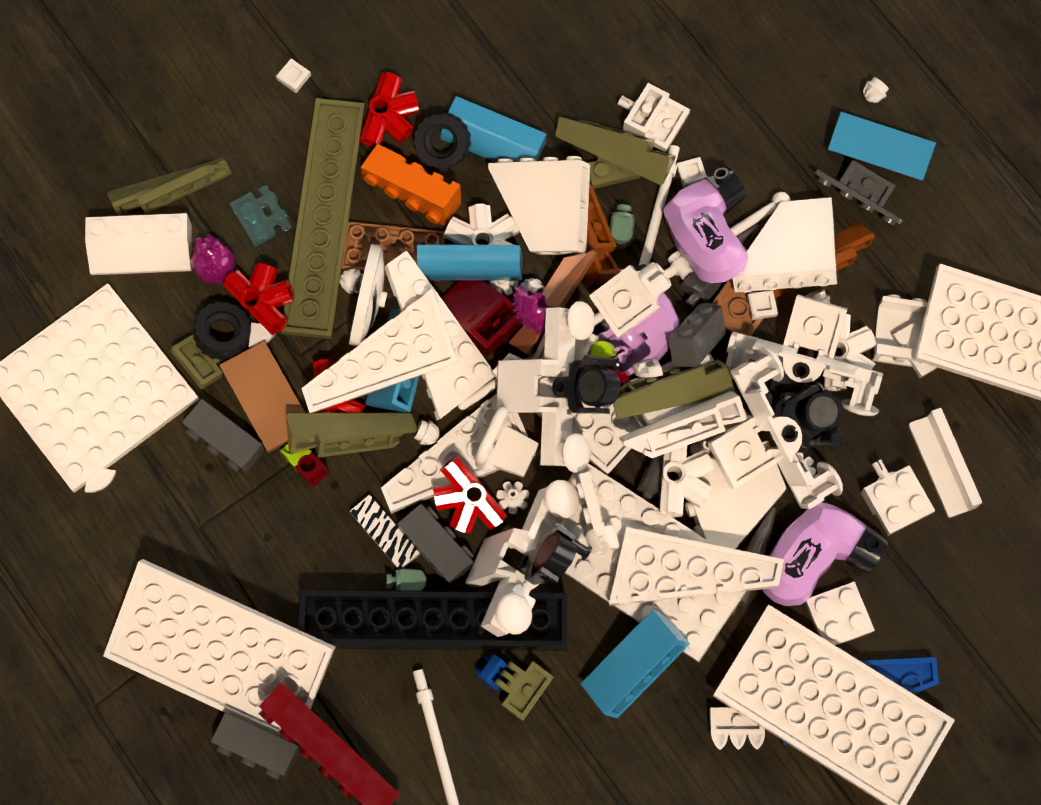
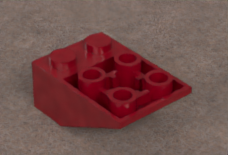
[441,280,522,357]

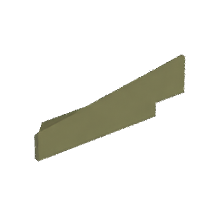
[107,158,232,216]

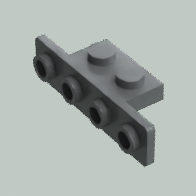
[815,160,904,226]

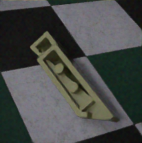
[555,116,676,185]
[613,359,734,419]
[286,413,417,458]

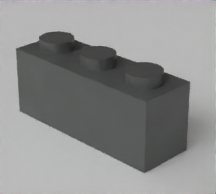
[668,303,726,367]
[182,399,265,474]
[397,504,474,587]
[211,712,300,780]

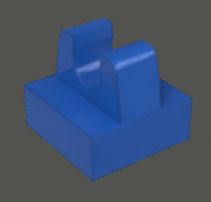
[475,655,512,692]

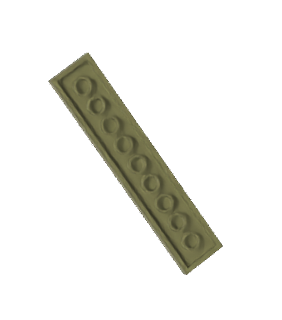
[281,98,365,339]

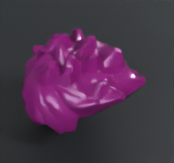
[190,234,235,284]
[512,285,556,334]

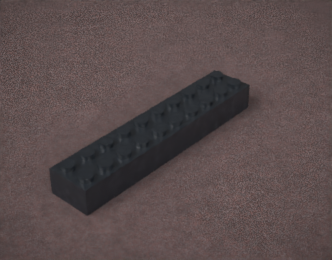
[299,591,567,651]

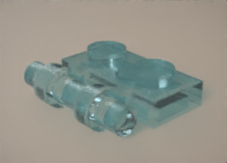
[229,185,291,247]

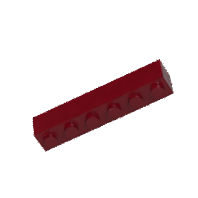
[258,681,400,805]

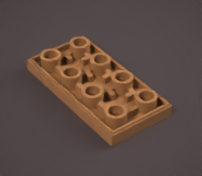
[342,222,446,281]
[219,341,305,453]

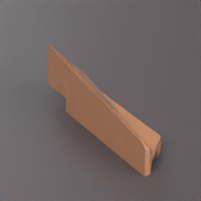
[509,250,598,356]

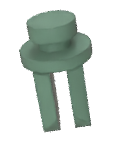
[610,204,635,244]
[385,569,426,592]

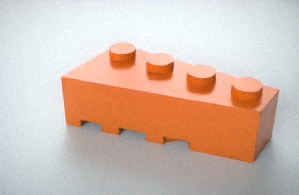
[361,144,461,226]

